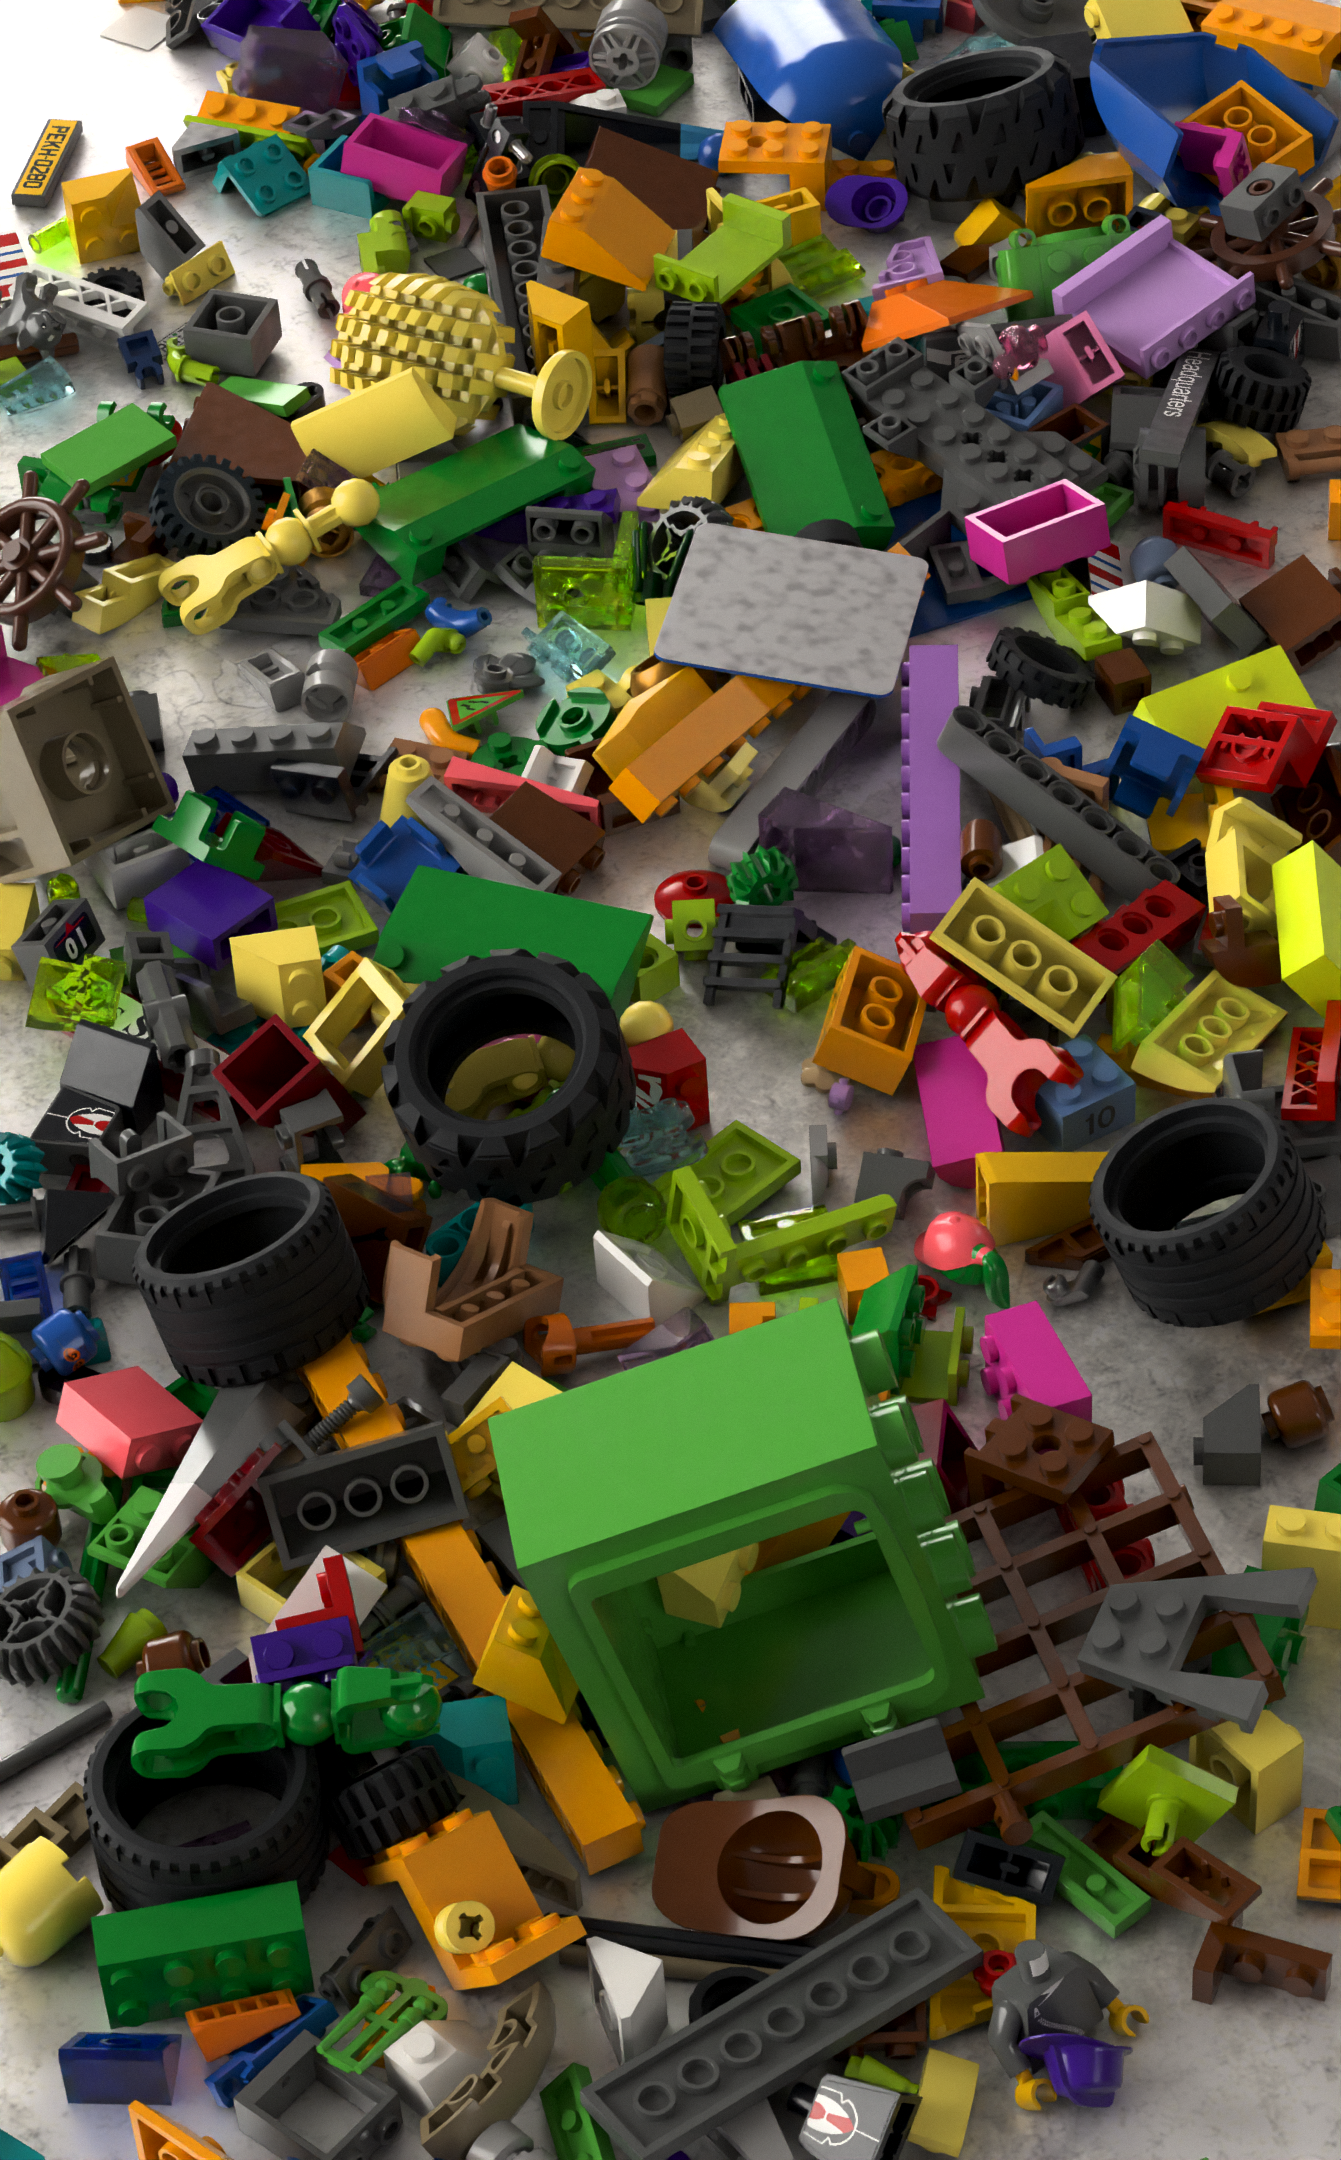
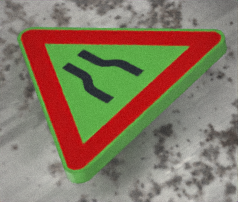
[446,689,525,734]

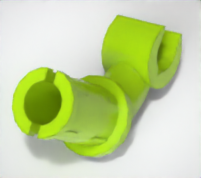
[166,336,220,387]

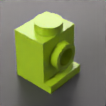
[402,190,460,243]

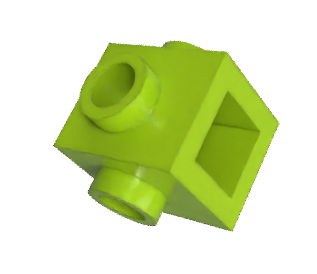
[665,899,719,961]

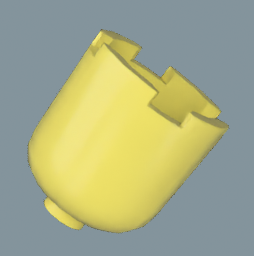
[0,1836,104,1967]

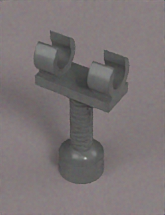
[258,1374,385,1459]

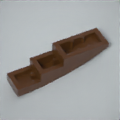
[1080,1813,1262,1926]

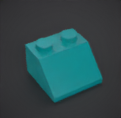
[409,1695,519,1805]

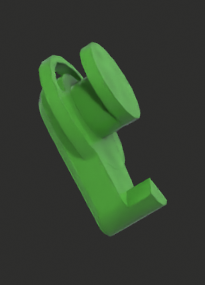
[35,1444,117,1525]

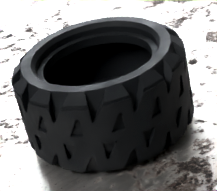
[882,46,1085,202]
[381,948,636,1204]

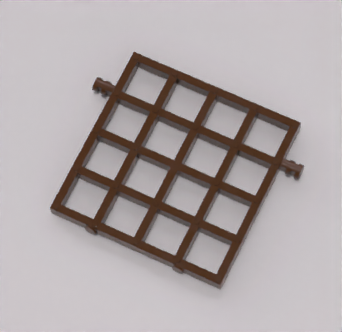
[902,1431,1286,1851]

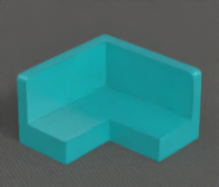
[308,134,390,219]

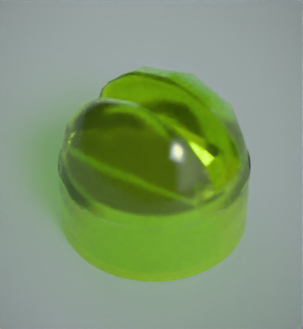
[46,873,80,904]

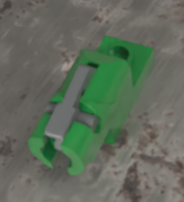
[17,456,124,528]

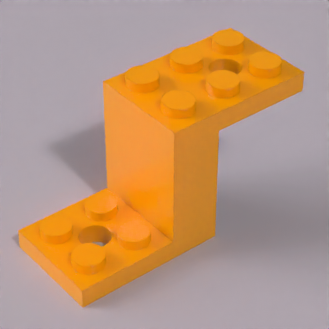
[361,1808,587,1991]

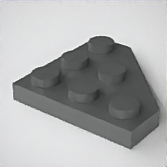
[219,565,342,637]

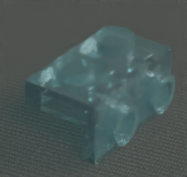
[521,610,616,683]

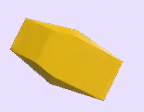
[592,666,714,782]

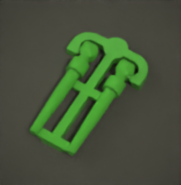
[316,1970,448,2074]

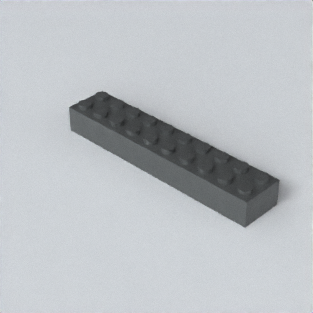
[476,185,589,428]

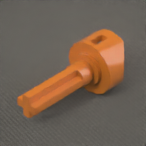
[523,1313,658,1377]

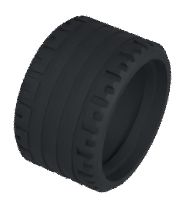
[1088,1097,1327,1328]
[132,1171,370,1388]
[83,1706,329,1912]

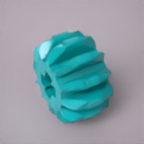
[0,1132,48,1206]

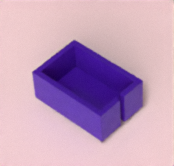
[201,0,322,77]

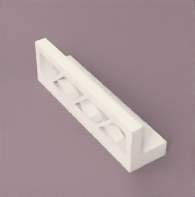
[8,263,150,353]

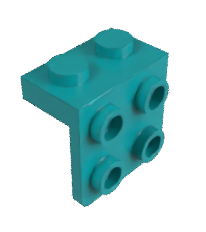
[212,134,311,217]

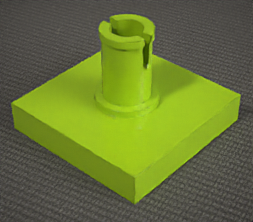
[1097,1744,1238,1857]

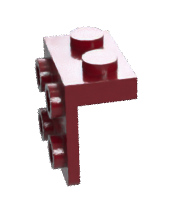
[188,1442,283,1578]

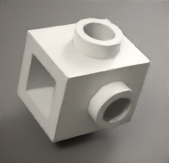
[446,32,508,86]

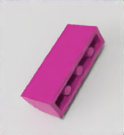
[913,1035,1006,1189]

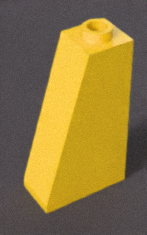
[975,1152,1108,1247]

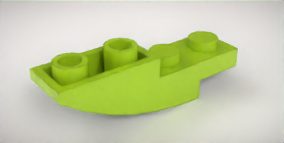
[1026,566,1123,661]

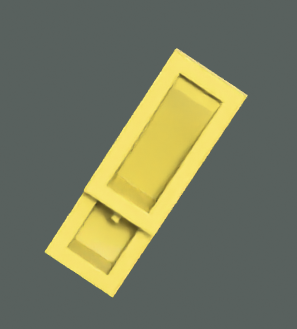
[72,553,176,635]

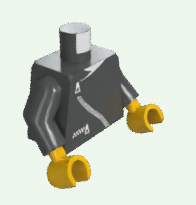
[987,1940,1149,2111]

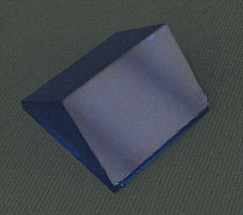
[58,2032,182,2106]

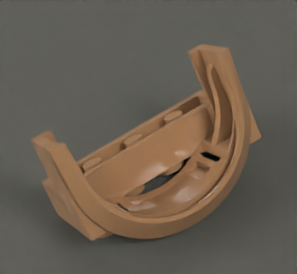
[382,1197,564,1362]

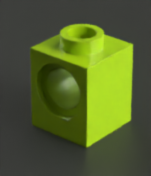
[630,933,680,1003]

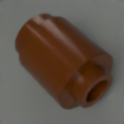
[960,819,1003,881]

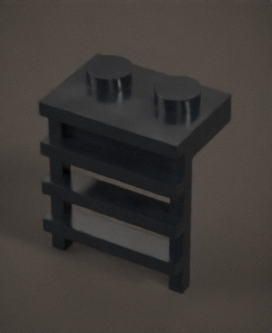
[270,746,399,822]
[702,904,818,1010]

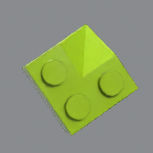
[992,843,1110,943]

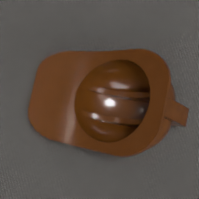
[651,1794,876,1941]

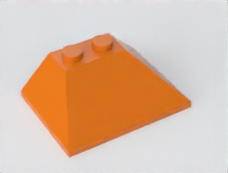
[861,277,1034,352]

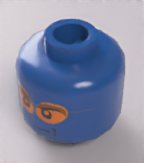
[29,1308,100,1377]

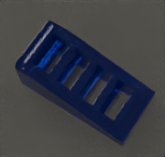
[0,1250,54,1319]

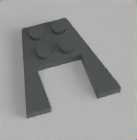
[1077,1567,1318,1734]

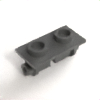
[318,1905,413,2011]

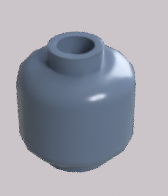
[1129,536,1179,589]

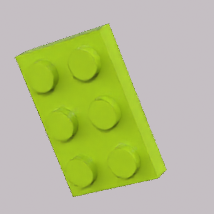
[275,880,379,957]
[644,1120,801,1227]

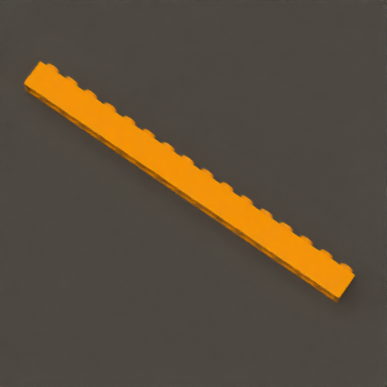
[294,1332,646,1876]

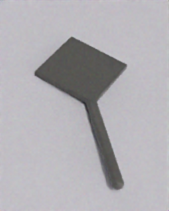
[424,212,485,281]

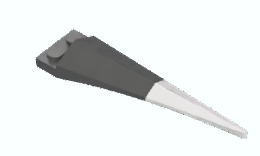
[116,1377,320,1598]

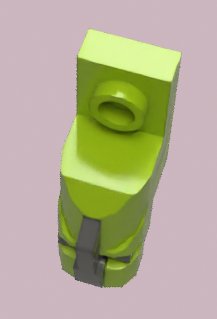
[357,209,418,274]

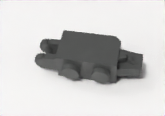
[380,74,492,137]

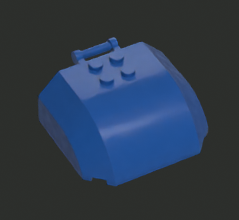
[1089,32,1339,216]

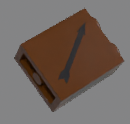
[323,1173,433,1304]

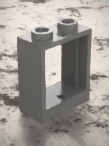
[233,2029,403,2160]

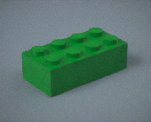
[91,1880,315,2029]

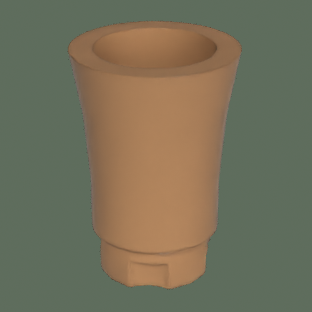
[626,344,669,427]

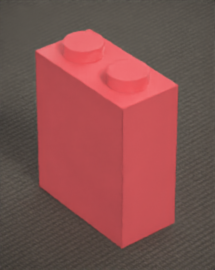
[56,1366,203,1479]

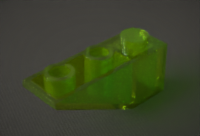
[1112,939,1195,1053]

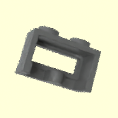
[969,675,1031,741]
[274,1088,346,1173]
[88,1111,195,1196]

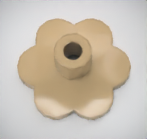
[801,1057,852,1094]

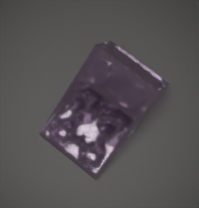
[758,787,894,894]

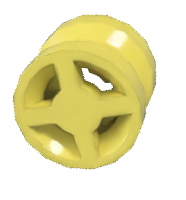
[434,1900,495,1955]

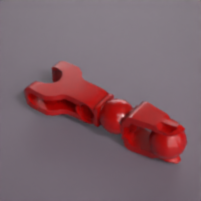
[895,931,1084,1139]

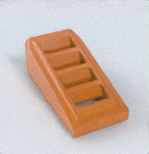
[125,137,186,196]
[185,1988,302,2063]

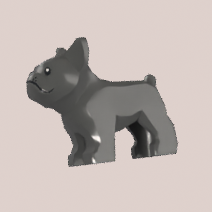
[0,272,67,364]

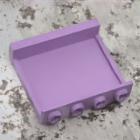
[1052,214,1256,379]

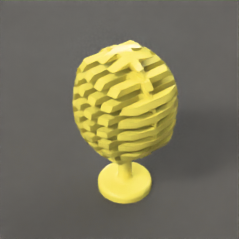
[330,272,592,441]

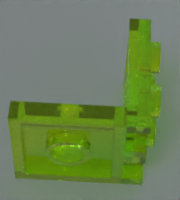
[532,511,640,631]

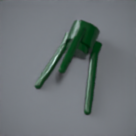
[632,520,693,606]

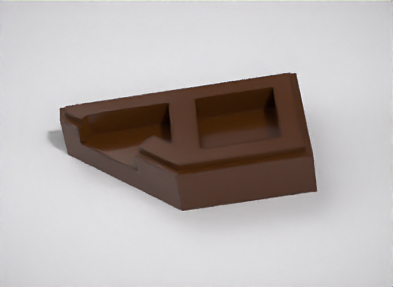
[1025,1217,1111,1271]

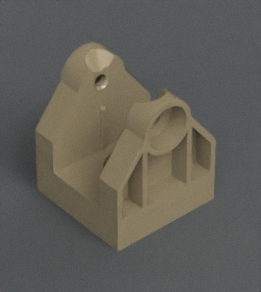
[0,656,176,884]

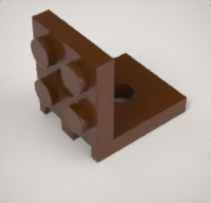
[964,1393,1115,1506]

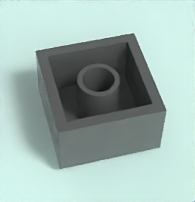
[183,289,282,377]

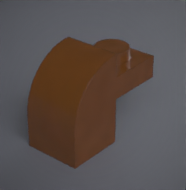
[1200,894,1281,988]

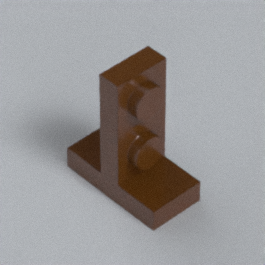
[508,6,574,81]
[1192,1912,1333,2005]

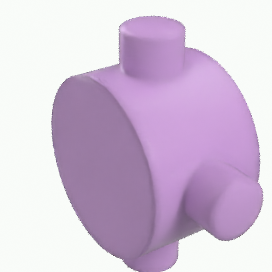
[828,1078,854,1115]

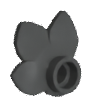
[473,652,545,694]

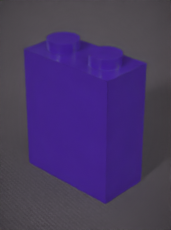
[143,859,278,972]

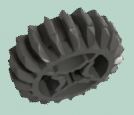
[647,496,735,596]
[0,1564,105,1688]

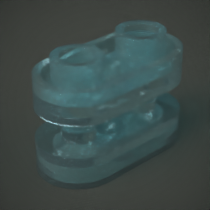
[618,1098,709,1178]

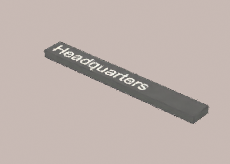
[1140,348,1220,468]

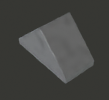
[172,122,241,179]

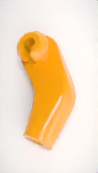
[419,708,481,760]

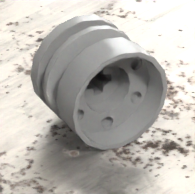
[588,0,668,90]

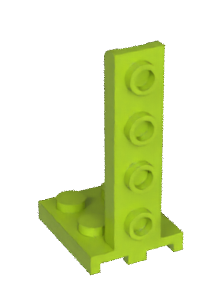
[665,1165,897,1306]

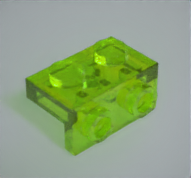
[760,936,856,1014]

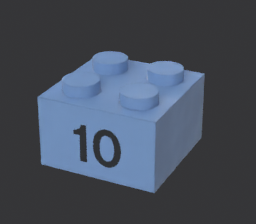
[1035,1033,1136,1152]

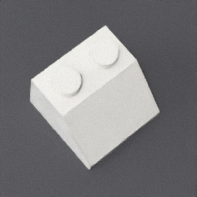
[1088,580,1201,655]

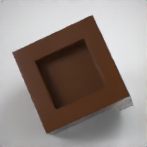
[110,511,169,565]
[1095,648,1152,716]

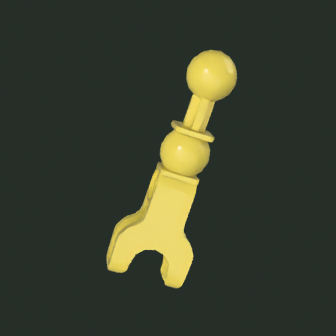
[158,478,380,635]
[445,1000,674,1120]

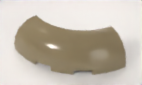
[419,1980,556,2160]

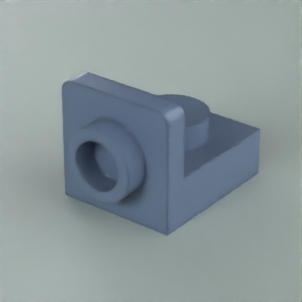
[0,1535,72,1595]

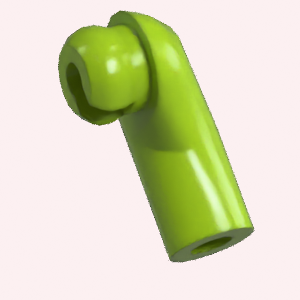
[409,627,466,667]

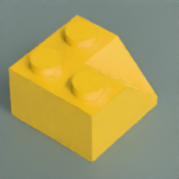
[61,167,141,265]
[472,1585,579,1724]

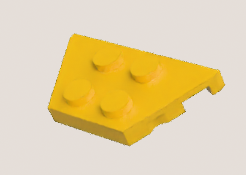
[929,1865,1036,2040]

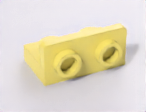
[1206,797,1303,860]

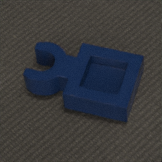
[117,329,164,390]

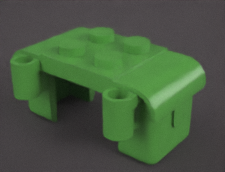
[995,214,1138,322]

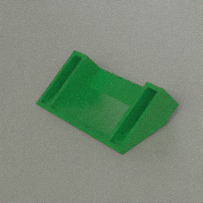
[718,361,895,551]
[354,423,596,585]
[373,865,654,1023]

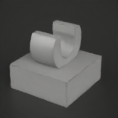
[321,837,361,892]

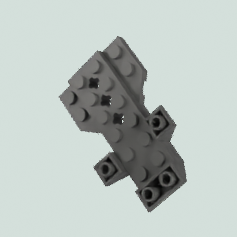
[841,337,1108,536]

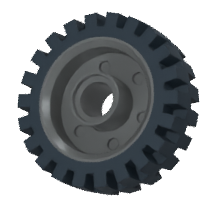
[148,454,266,559]

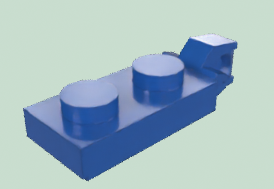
[204,1995,340,2109]

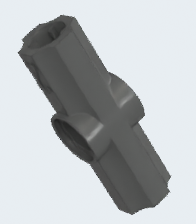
[136,960,198,1074]

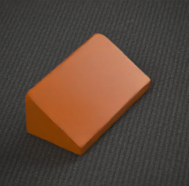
[353,628,420,691]

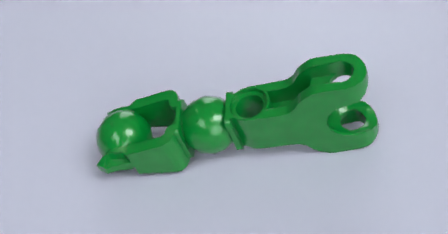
[131,1666,443,1779]

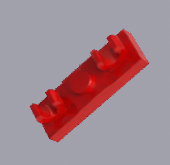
[1163,500,1278,570]

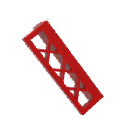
[470,67,606,117]
[1281,1000,1341,1121]

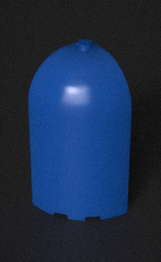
[712,0,903,161]

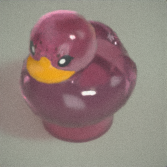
[992,324,1048,382]

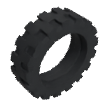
[986,627,1096,709]

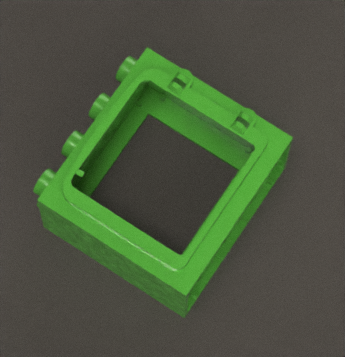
[487,1298,998,1813]

